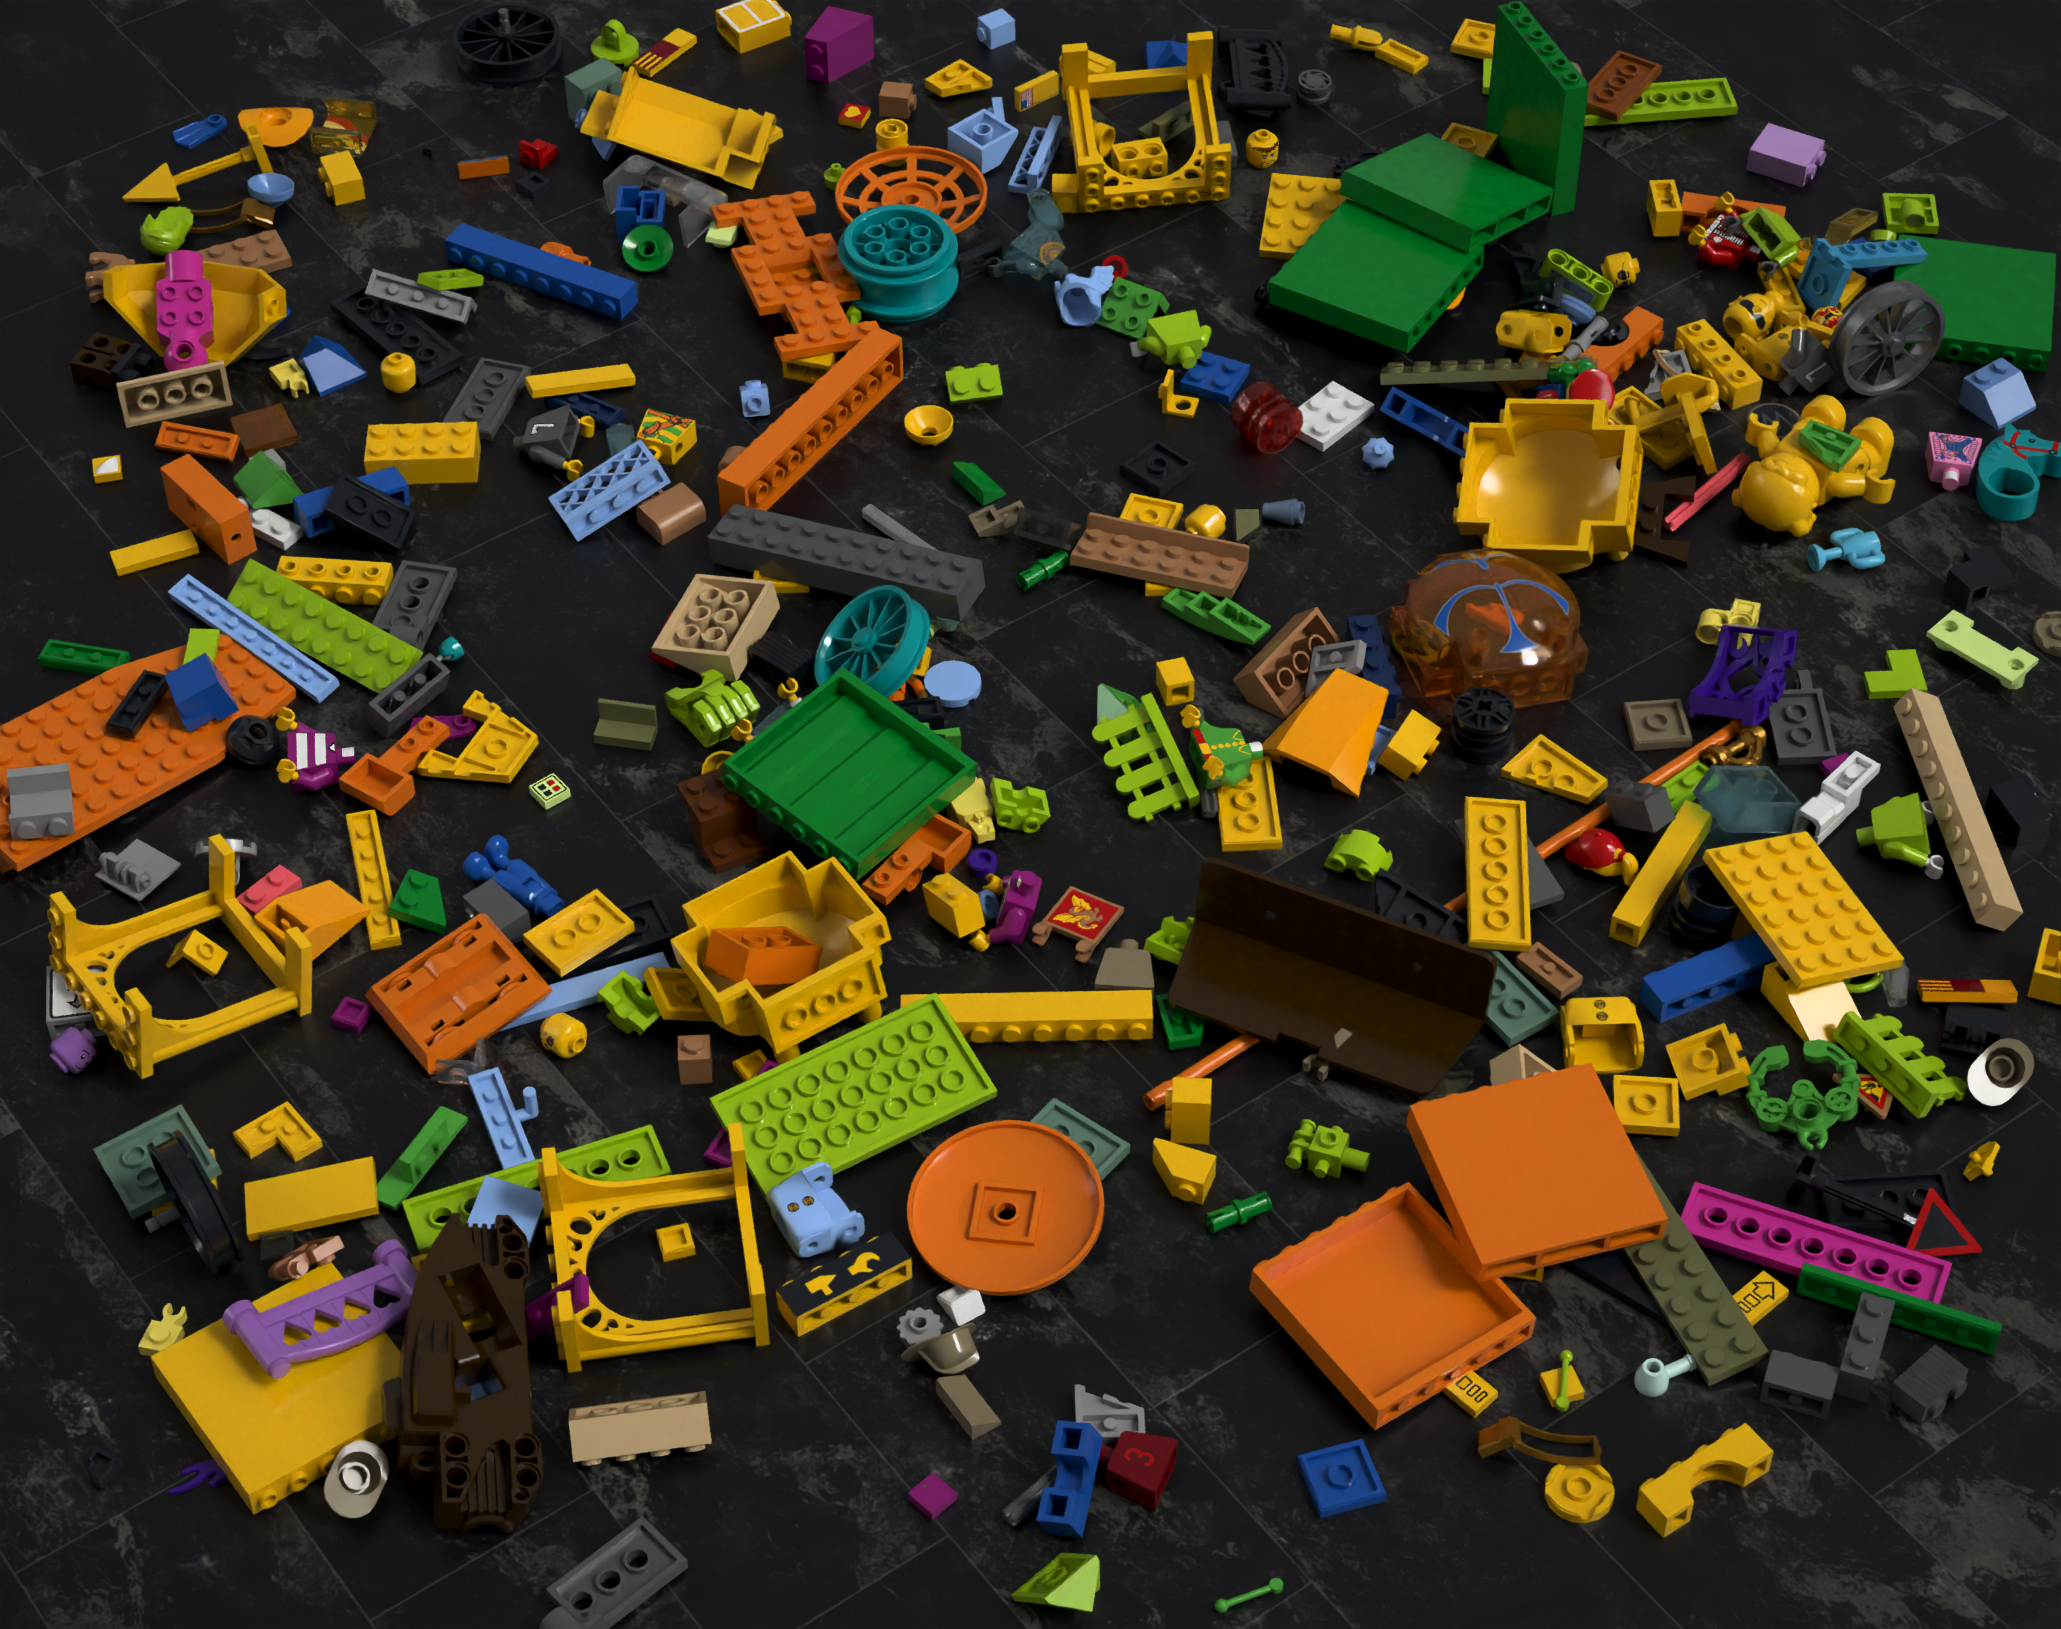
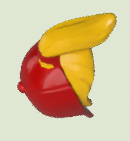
[1564,828,1639,888]

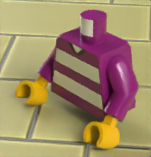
[275,707,356,793]
[968,870,1042,952]

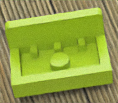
[944,363,1003,405]

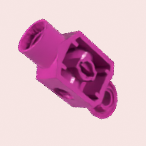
[156,250,214,372]

